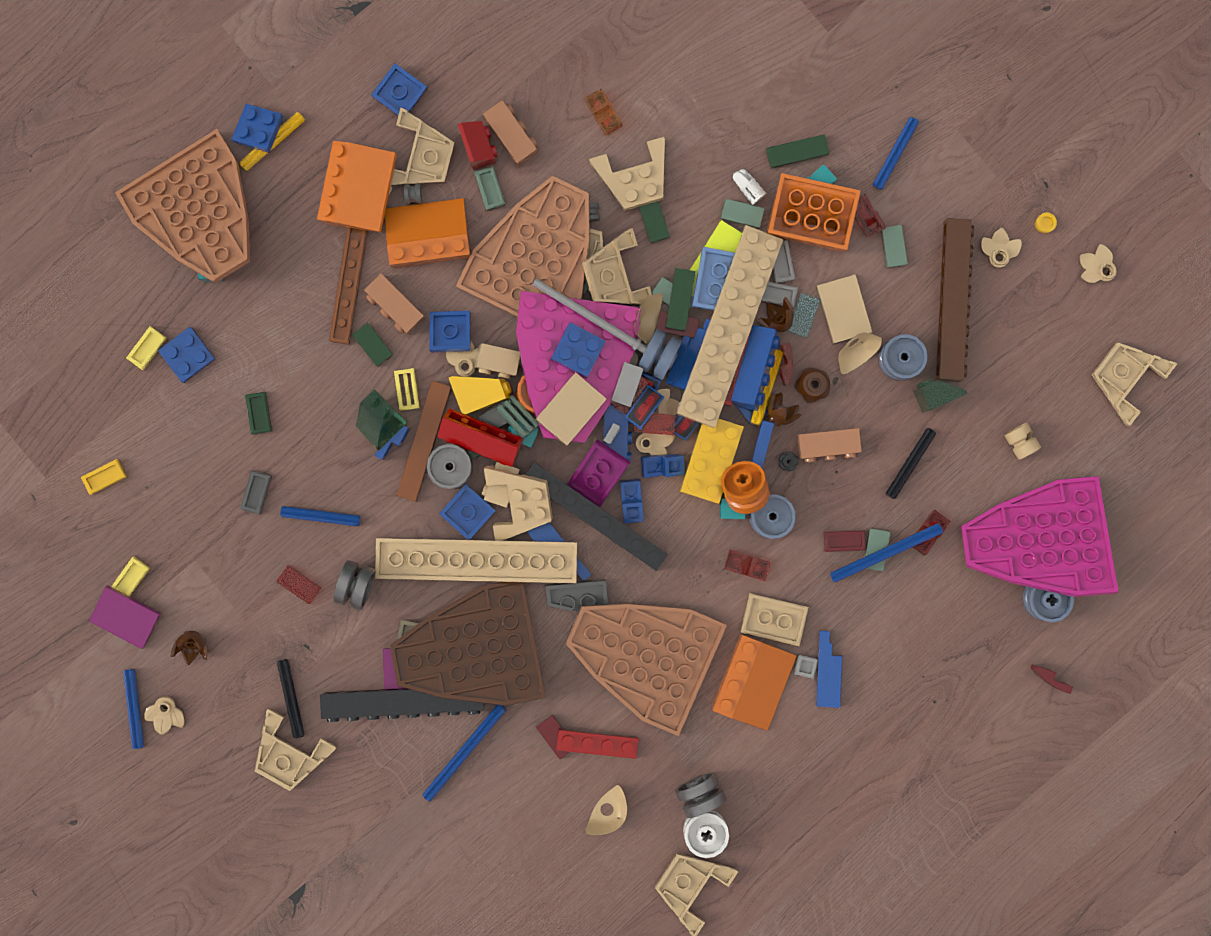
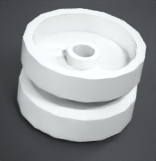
[683,810,729,858]

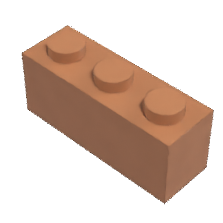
[483,100,538,167]
[364,274,425,335]
[796,428,862,463]

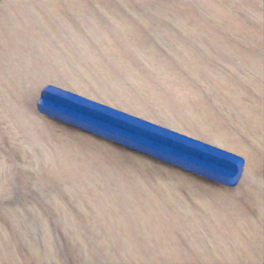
[873,117,919,190]
[280,506,360,526]
[123,669,144,749]

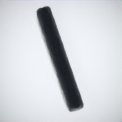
[886,428,936,499]
[277,659,304,738]

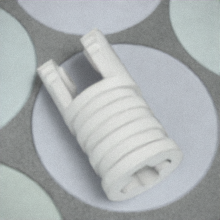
[733,169,767,205]

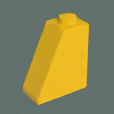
[449,376,512,415]

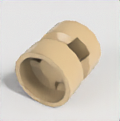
[1004,422,1041,460]

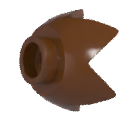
[758,297,794,332]
[794,368,830,403]
[767,392,801,426]
[171,631,208,665]

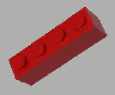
[437,408,524,467]

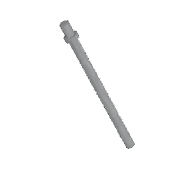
[532,278,647,354]

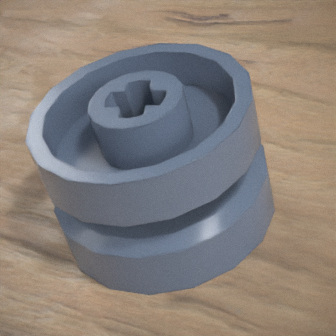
[638,329,682,381]
[879,334,927,381]
[749,494,796,539]
[1022,586,1074,622]

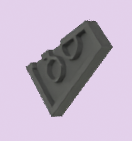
[546,579,608,612]

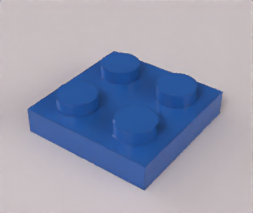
[371,63,428,116]
[231,104,284,153]
[429,311,471,353]
[551,322,606,378]
[158,327,216,383]
[439,484,496,540]

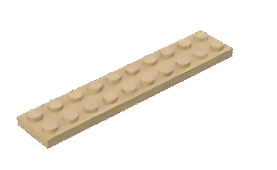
[676,225,783,428]
[375,538,578,583]

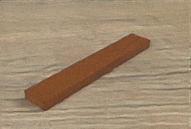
[329,228,368,345]
[396,381,452,502]

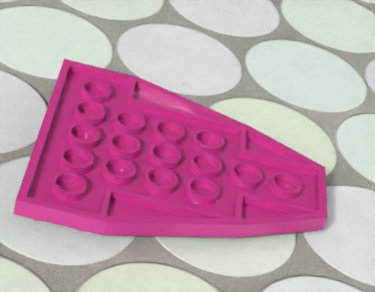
[516,291,641,443]
[961,476,1118,597]

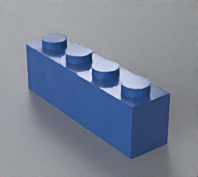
[731,325,781,411]
[603,401,633,464]

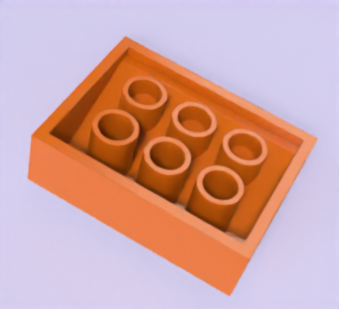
[317,141,397,232]
[767,173,861,252]
[385,198,471,268]
[711,633,797,731]

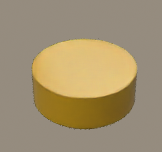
[1035,212,1057,233]

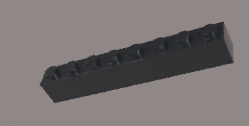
[526,463,668,571]
[320,688,485,722]

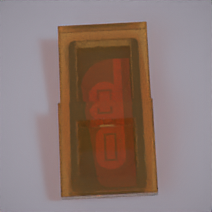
[584,89,623,136]

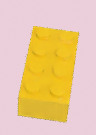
[679,419,744,504]

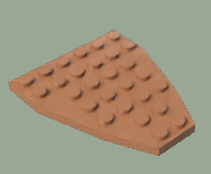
[115,129,250,283]
[456,176,590,316]
[565,603,727,736]

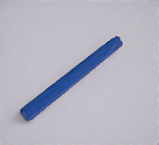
[830,524,943,582]
[422,705,506,802]

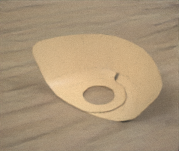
[634,293,663,346]
[838,332,882,374]
[585,785,627,835]

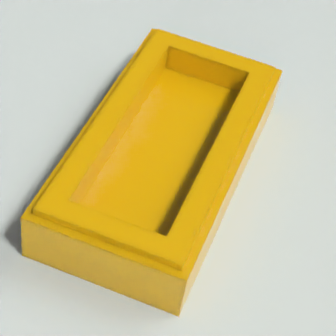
[81,459,127,495]

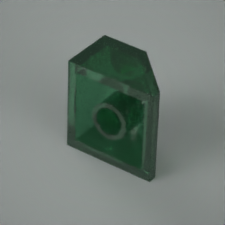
[913,378,967,413]
[356,389,407,451]

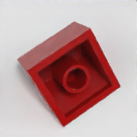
[457,121,498,171]

